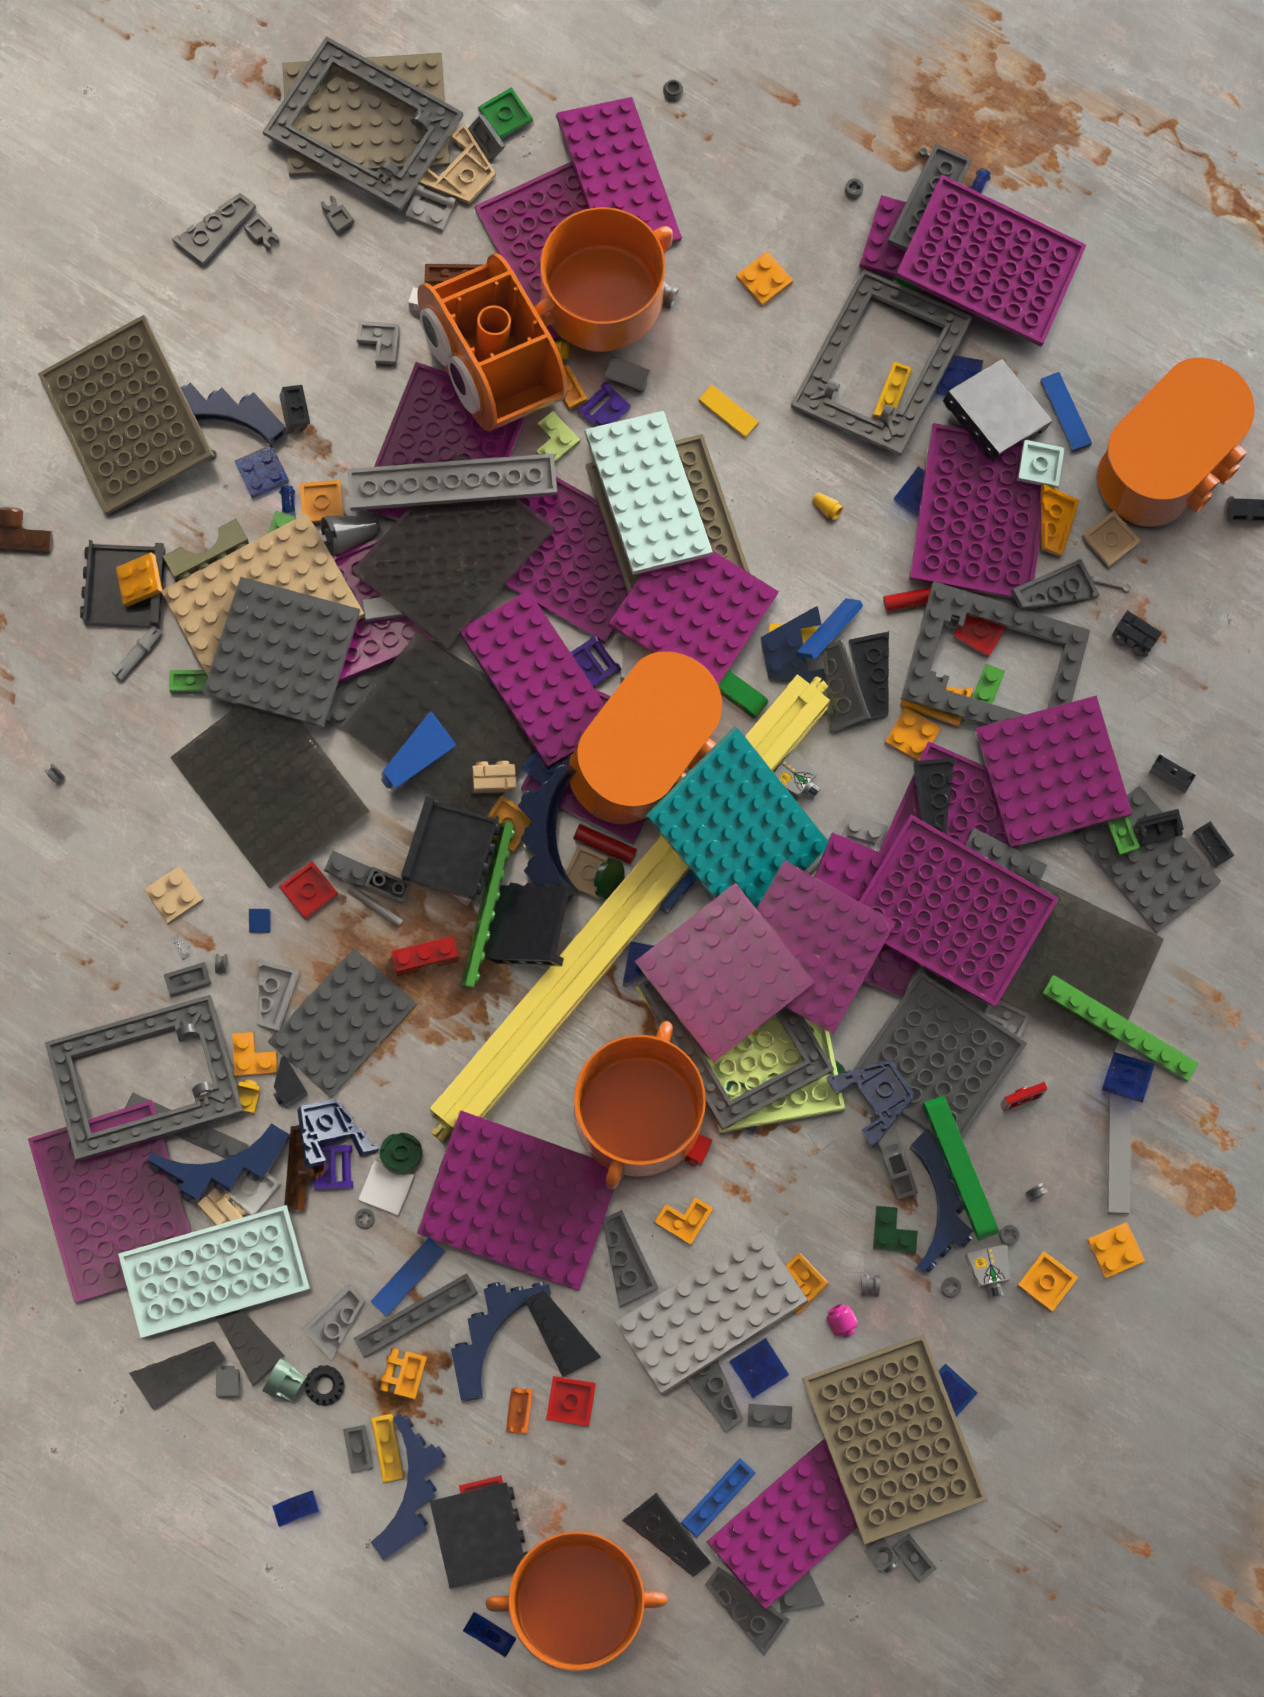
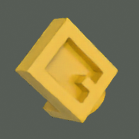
[238,1079,261,1114]

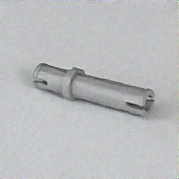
[112,625,162,681]

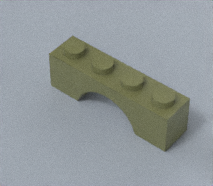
[163,518,249,582]

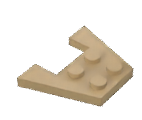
[419,123,496,204]

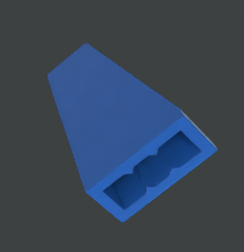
[381,711,456,792]

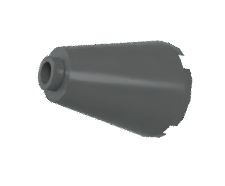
[321,515,380,556]

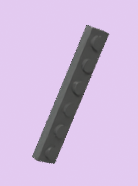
[125,1092,249,1159]
[353,1273,478,1358]

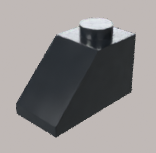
[273,1055,308,1108]

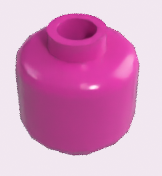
[826,1304,858,1338]

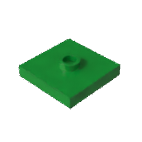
[478,87,533,140]

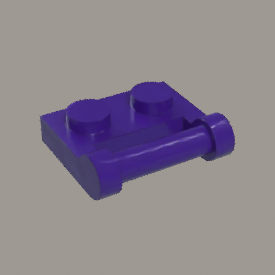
[576,382,631,427]
[570,636,622,687]
[314,1145,353,1190]

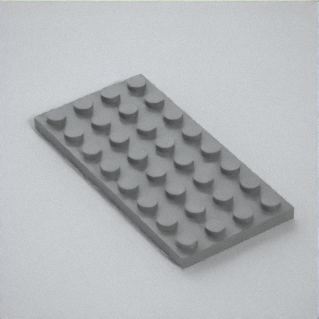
[615,1231,808,1395]

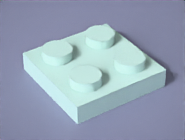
[1017,440,1065,489]

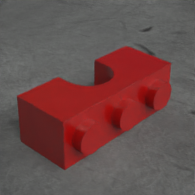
[391,936,459,976]

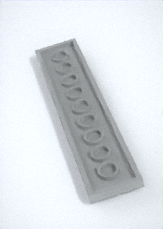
[347,453,557,511]

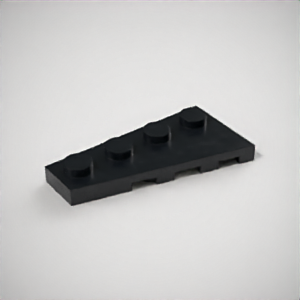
[622,1493,711,1577]

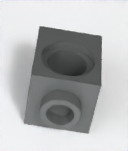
[216,1366,240,1398]
[864,1538,899,1573]

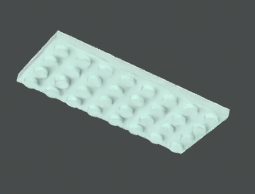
[585,411,713,575]
[118,1205,310,1338]

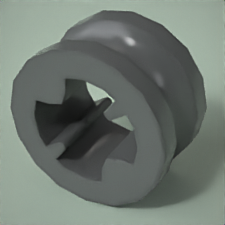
[845,178,864,199]
[45,764,65,784]
[215,954,228,973]
[1026,1183,1048,1202]
[355,1208,375,1230]
[999,1225,1020,1245]
[941,1277,961,1298]

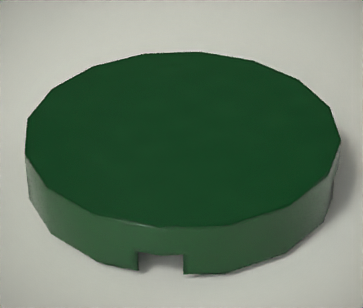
[594,858,625,900]
[380,1133,422,1175]

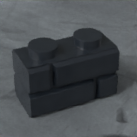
[1112,610,1162,656]

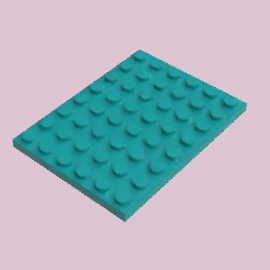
[646,726,828,909]

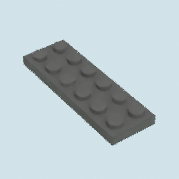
[887,144,972,251]

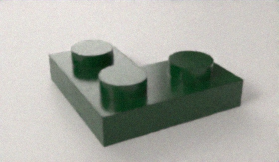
[873,1206,918,1253]

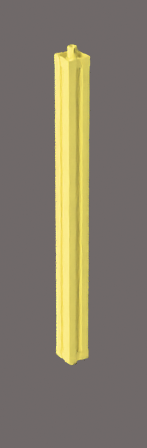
[430,674,830,1143]

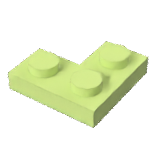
[536,411,580,463]

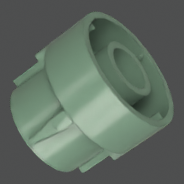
[262,1358,306,1402]

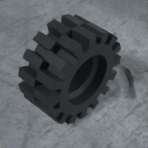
[304,1365,345,1406]

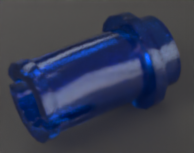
[970,168,991,193]
[279,485,295,513]

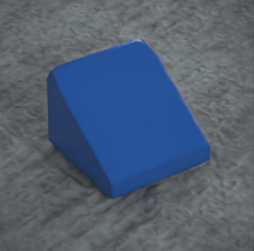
[249,909,271,933]

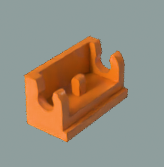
[506,1387,533,1435]

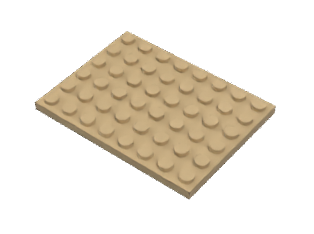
[162,513,365,676]

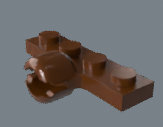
[425,264,484,285]
[0,507,52,552]
[284,1125,326,1213]

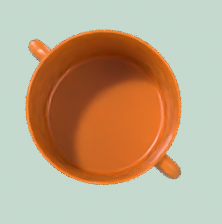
[534,207,673,352]
[574,1021,706,1190]
[485,1532,668,1672]

